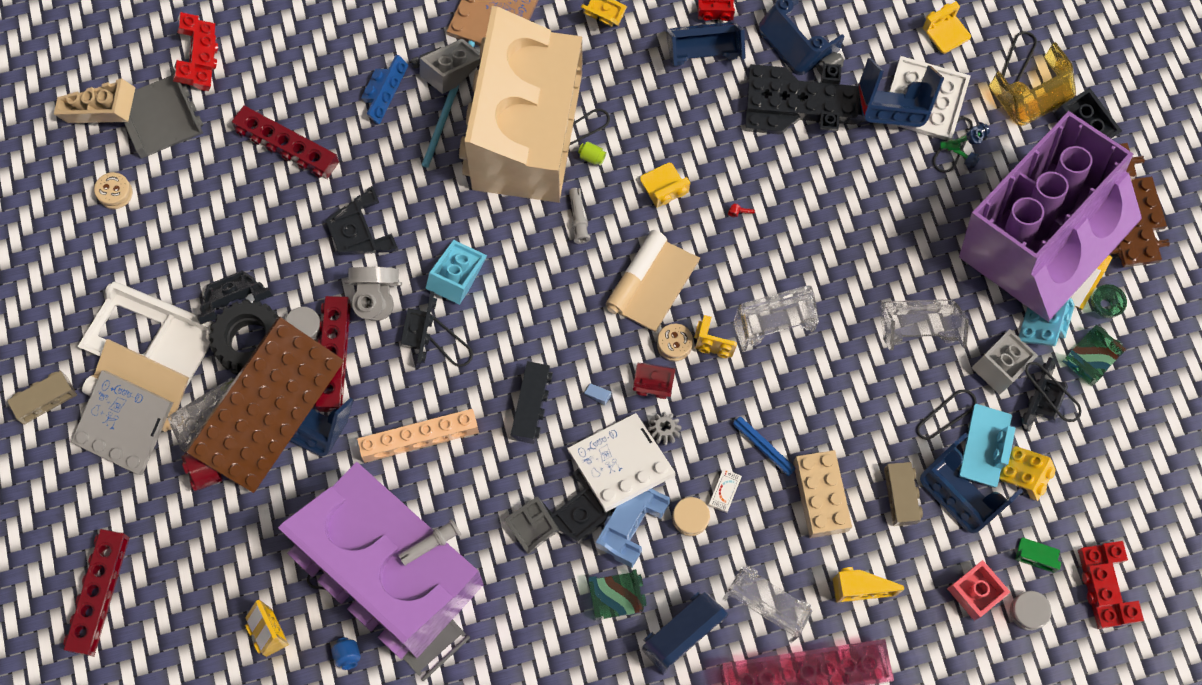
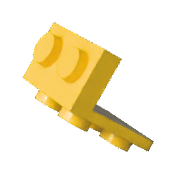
[581,0,627,27]
[922,1,971,54]
[640,162,690,208]
[694,315,737,358]
[999,446,1055,501]

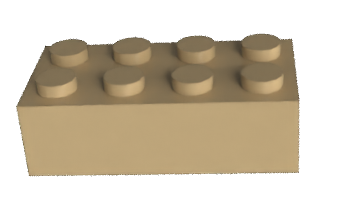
[793,450,852,538]

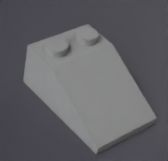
[420,39,481,94]
[971,329,1038,395]

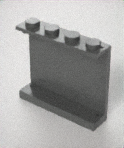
[124,66,203,159]

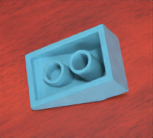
[426,240,487,305]

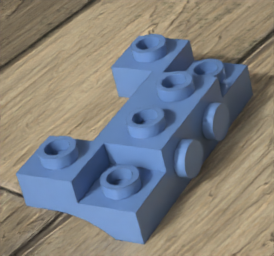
[596,488,670,568]

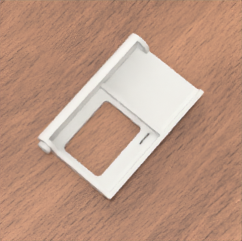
[78,281,215,387]

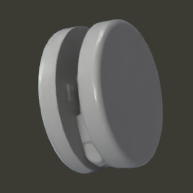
[285,307,321,340]
[1010,591,1052,631]

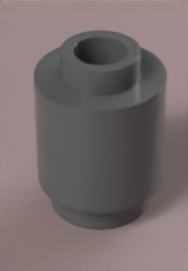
[816,52,844,75]

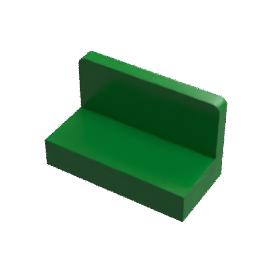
[1015,538,1062,573]

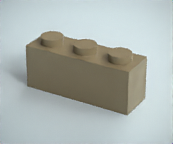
[7,370,77,425]
[884,462,923,526]

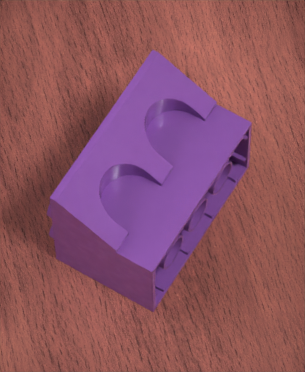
[959,111,1142,322]
[278,462,484,659]

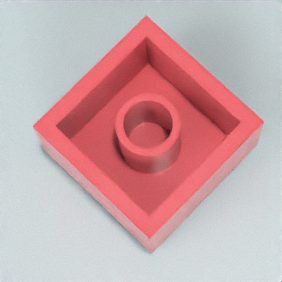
[947,560,1010,621]

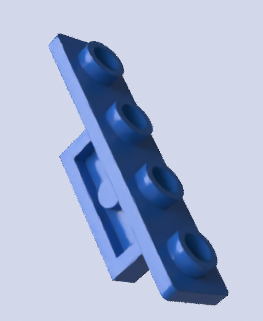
[361,55,408,124]

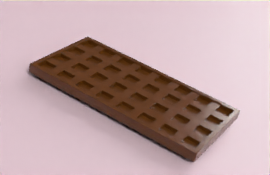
[185,316,344,493]

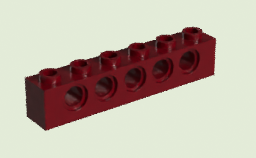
[232,105,339,180]
[314,296,351,412]
[63,529,130,657]

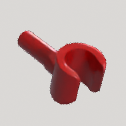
[728,204,755,217]

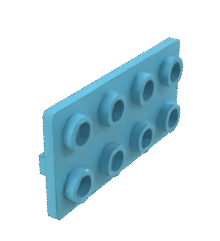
[1019,298,1075,346]
[959,404,1016,488]

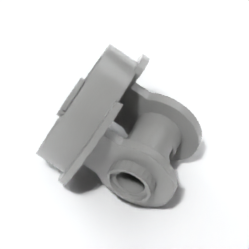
[344,267,402,321]

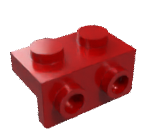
[698,0,735,21]

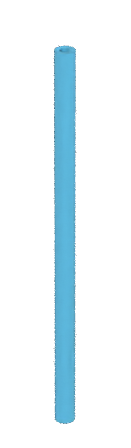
[422,41,475,168]

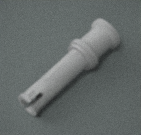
[569,188,590,244]
[398,519,462,566]

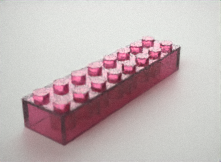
[720,639,894,685]

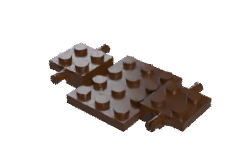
[1111,143,1170,268]

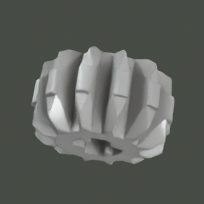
[648,412,681,446]

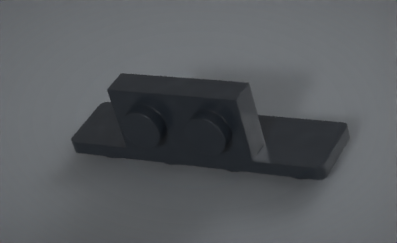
[400,291,437,368]
[1022,357,1068,432]

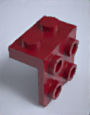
[632,362,676,399]

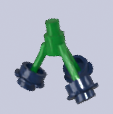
[941,122,990,169]

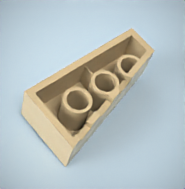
[54,78,135,123]

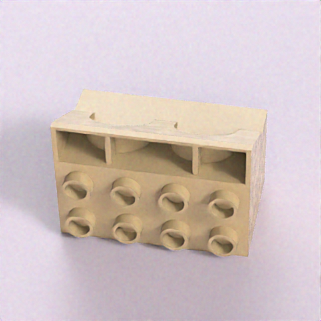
[459,6,582,203]

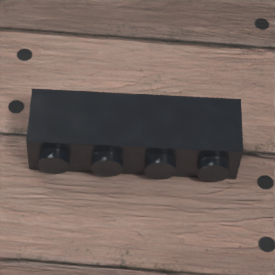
[510,361,553,444]

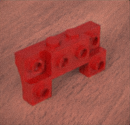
[173,12,218,91]
[1078,541,1144,629]

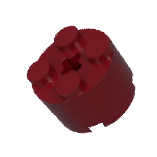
[181,453,222,491]

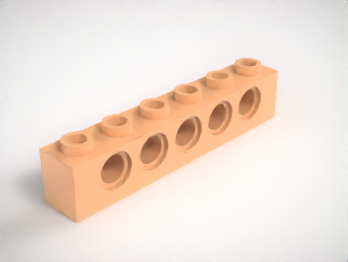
[357,409,479,463]

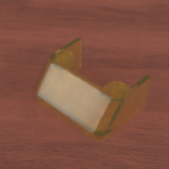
[989,42,1076,126]

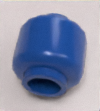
[331,637,361,670]

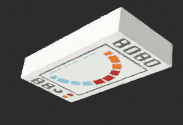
[708,469,742,513]

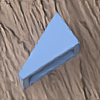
[584,383,611,406]

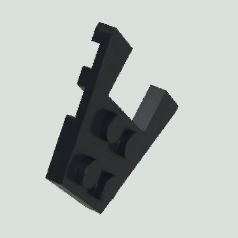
[326,186,399,255]
[197,270,272,325]
[540,468,608,544]

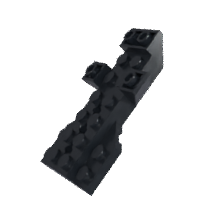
[745,63,867,134]

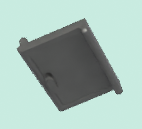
[403,619,470,681]

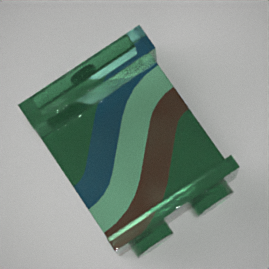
[1062,324,1127,386]
[588,569,647,621]

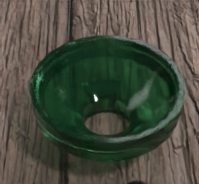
[1091,284,1127,318]

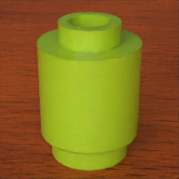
[578,141,607,166]

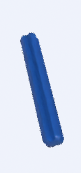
[733,417,796,476]

